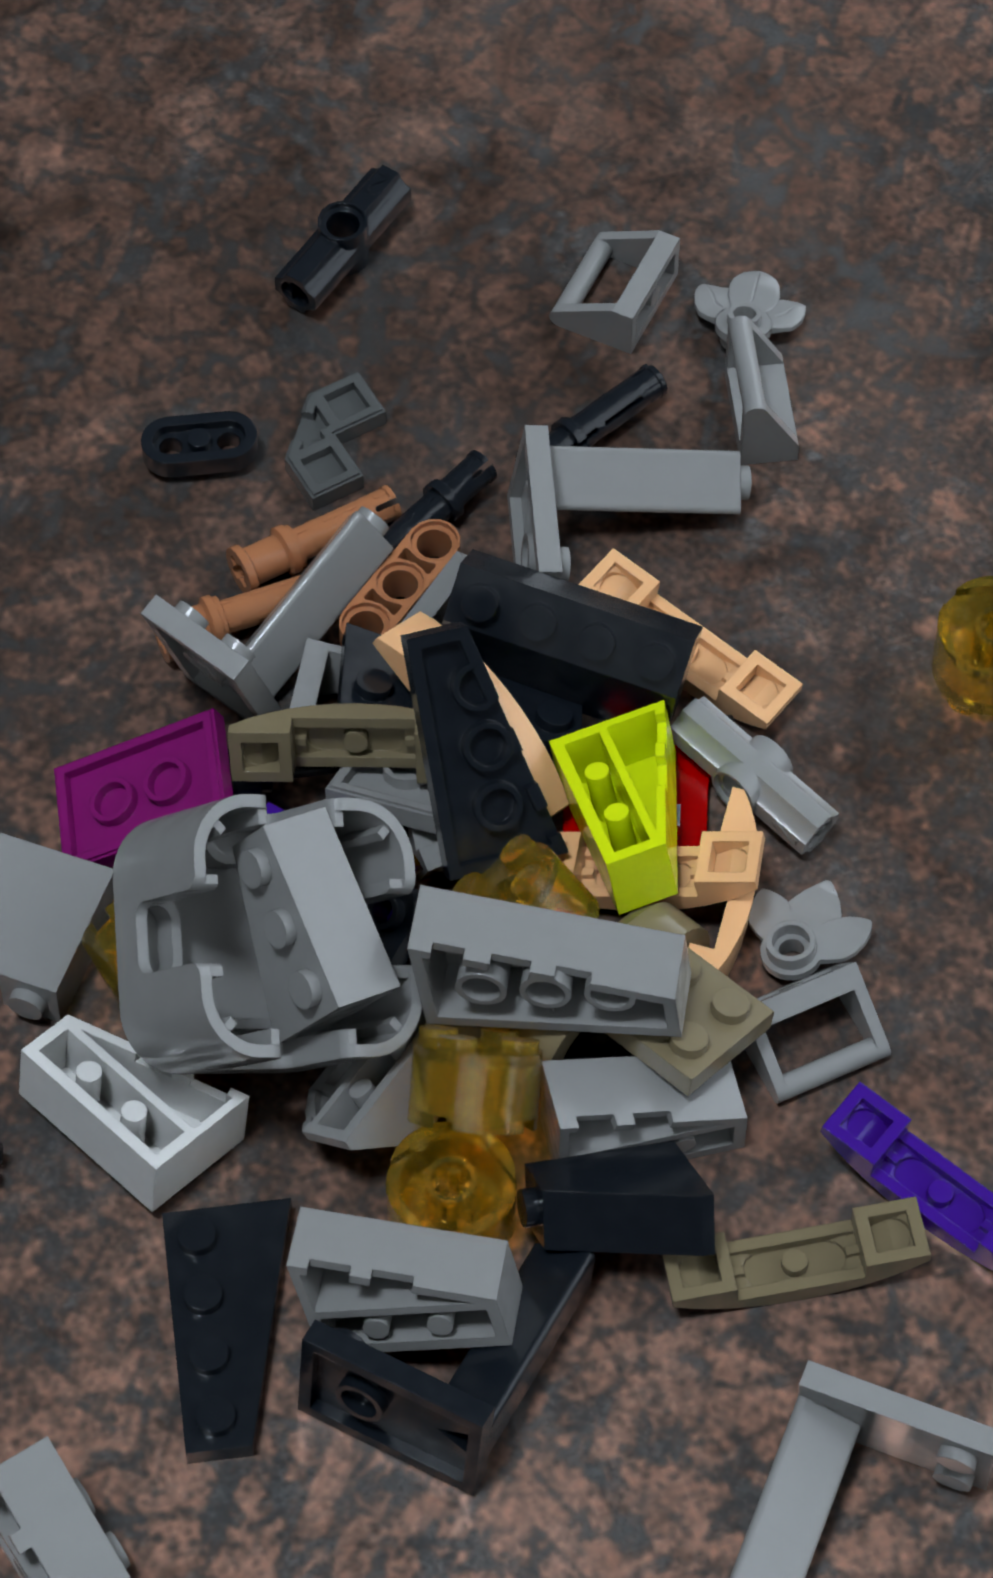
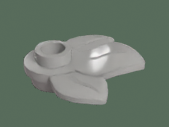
[694,271,806,349]
[749,880,872,980]

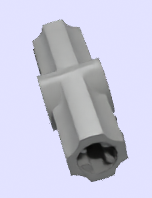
[671,696,839,855]

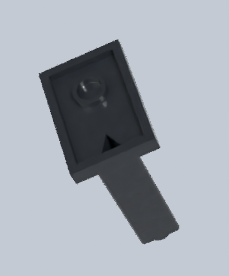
[298,1243,596,1496]

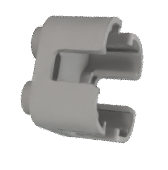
[113,794,422,1074]

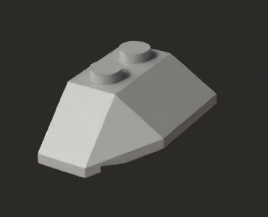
[302,1008,492,1150]

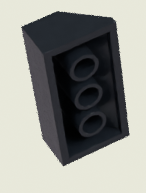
[442,549,703,726]

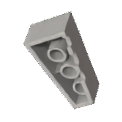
[407,885,691,1037]

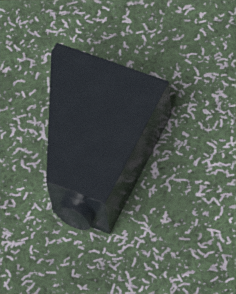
[517,1141,715,1256]

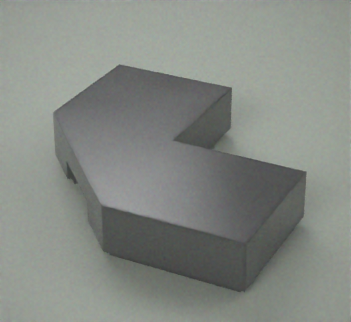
[285,372,386,511]

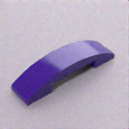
[820,1082,993,1271]

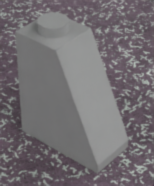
[0,833,114,1022]

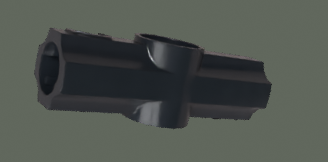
[275,165,411,313]

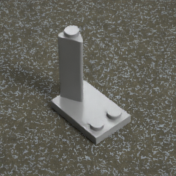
[507,425,752,581]
[141,506,394,719]
[730,1360,993,1578]

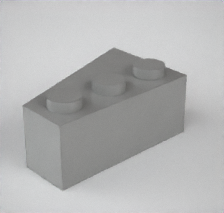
[540,1056,748,1159]
[286,1206,523,1352]
[0,1436,131,1578]

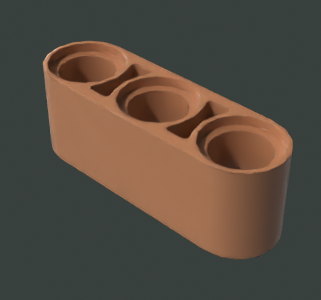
[339,519,461,646]

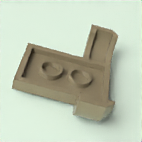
[506,902,774,1096]

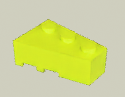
[549,700,678,915]

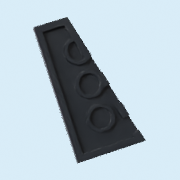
[400,622,569,881]
[337,623,582,761]
[162,1198,292,1464]

